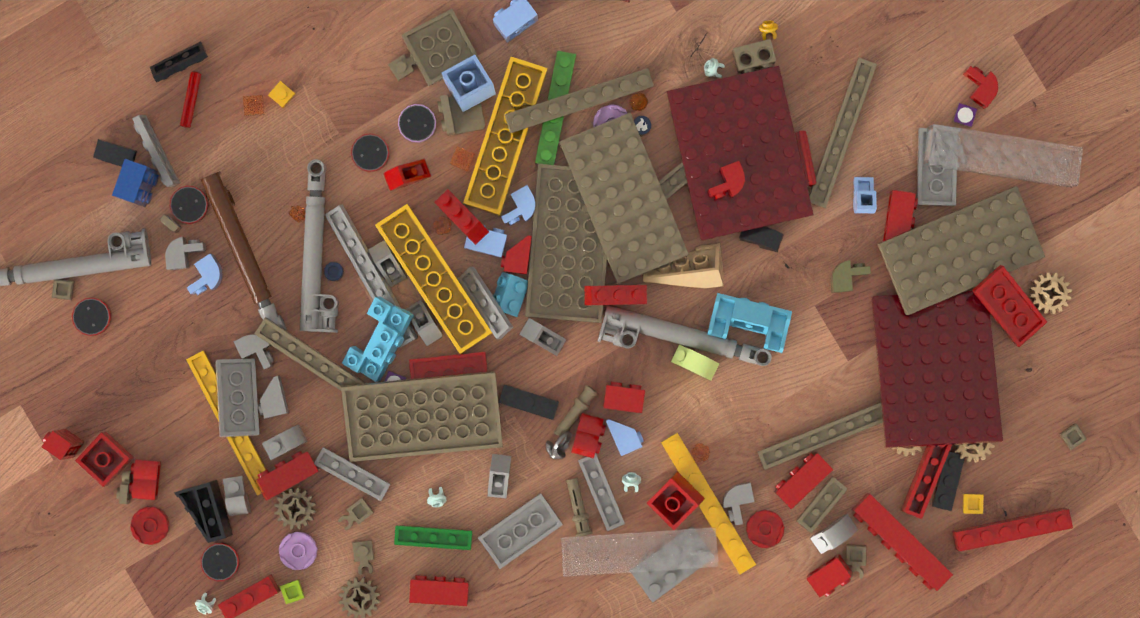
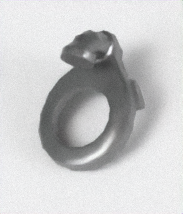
[546,431,572,459]

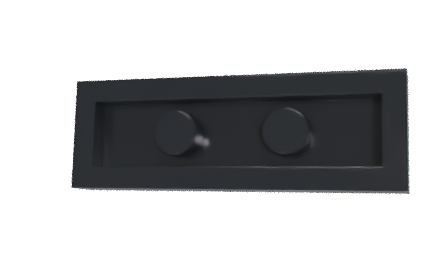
[150,42,208,83]
[498,384,559,420]
[932,452,965,511]

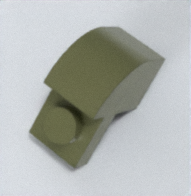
[830,260,871,293]

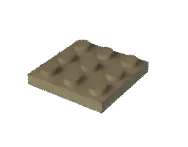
[401,9,479,86]

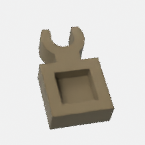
[388,54,417,81]
[116,470,132,504]
[338,498,374,530]
[352,540,374,575]
[846,544,867,579]

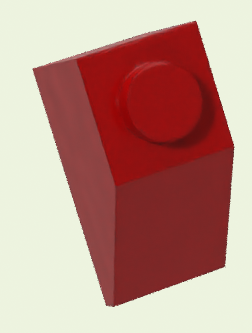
[383,159,431,191]
[501,236,532,275]

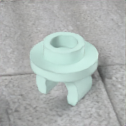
[704,58,725,78]
[622,472,641,492]
[427,487,447,507]
[195,593,216,614]

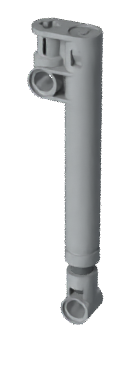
[300,159,339,333]
[0,228,151,286]
[597,305,772,366]

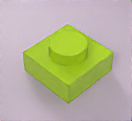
[280,579,305,604]

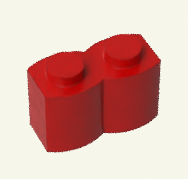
[571,413,606,458]
[129,459,161,500]

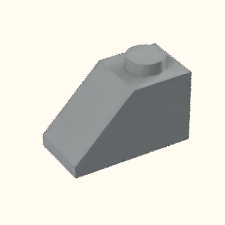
[368,240,407,287]
[405,300,443,346]
[519,318,567,356]
[258,376,289,419]
[487,454,511,499]

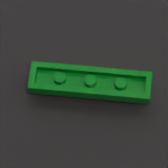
[394,525,473,550]

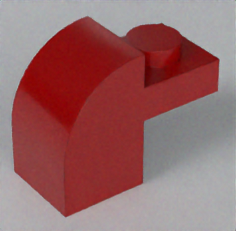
[963,66,998,109]
[708,161,745,199]

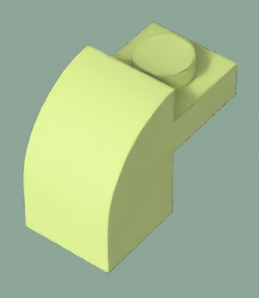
[671,345,719,381]

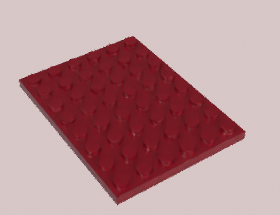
[667,66,814,241]
[872,291,1003,448]

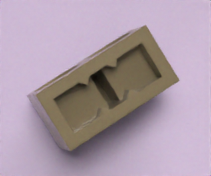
[732,39,776,74]

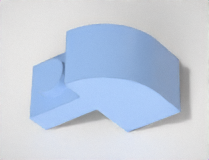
[853,177,877,214]
[501,185,535,226]
[187,254,223,295]

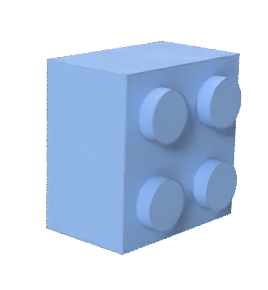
[493,0,538,43]
[441,55,496,112]

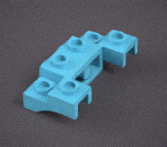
[707,293,792,353]
[342,296,414,382]

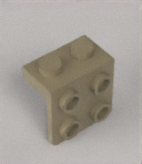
[437,95,485,136]

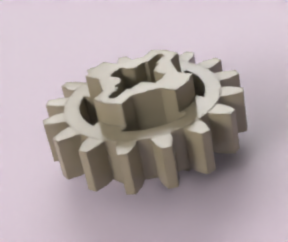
[274,488,316,529]
[339,577,381,618]

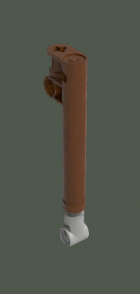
[200,171,287,331]

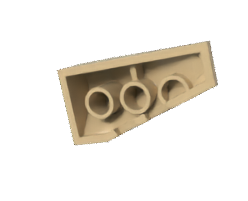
[643,243,724,288]

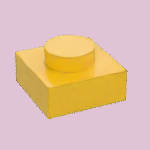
[268,81,295,108]
[963,494,984,514]

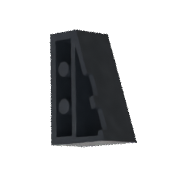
[174,480,233,543]

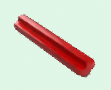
[180,71,201,128]
[795,130,817,186]

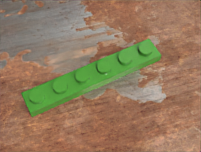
[535,51,576,165]

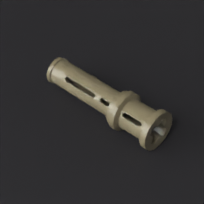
[553,385,599,437]
[566,478,593,537]

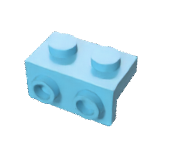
[493,272,528,317]

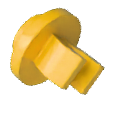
[759,20,778,40]

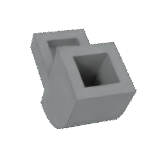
[165,237,206,270]
[233,334,274,369]
[262,425,308,460]
[223,476,251,516]
[723,482,754,525]
[810,514,858,554]

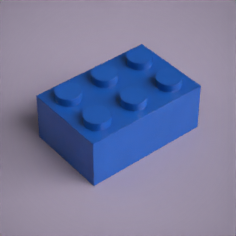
[112,159,159,207]

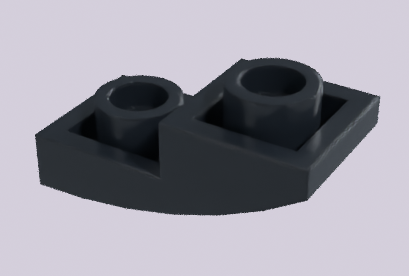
[93,139,137,167]
[739,227,784,252]

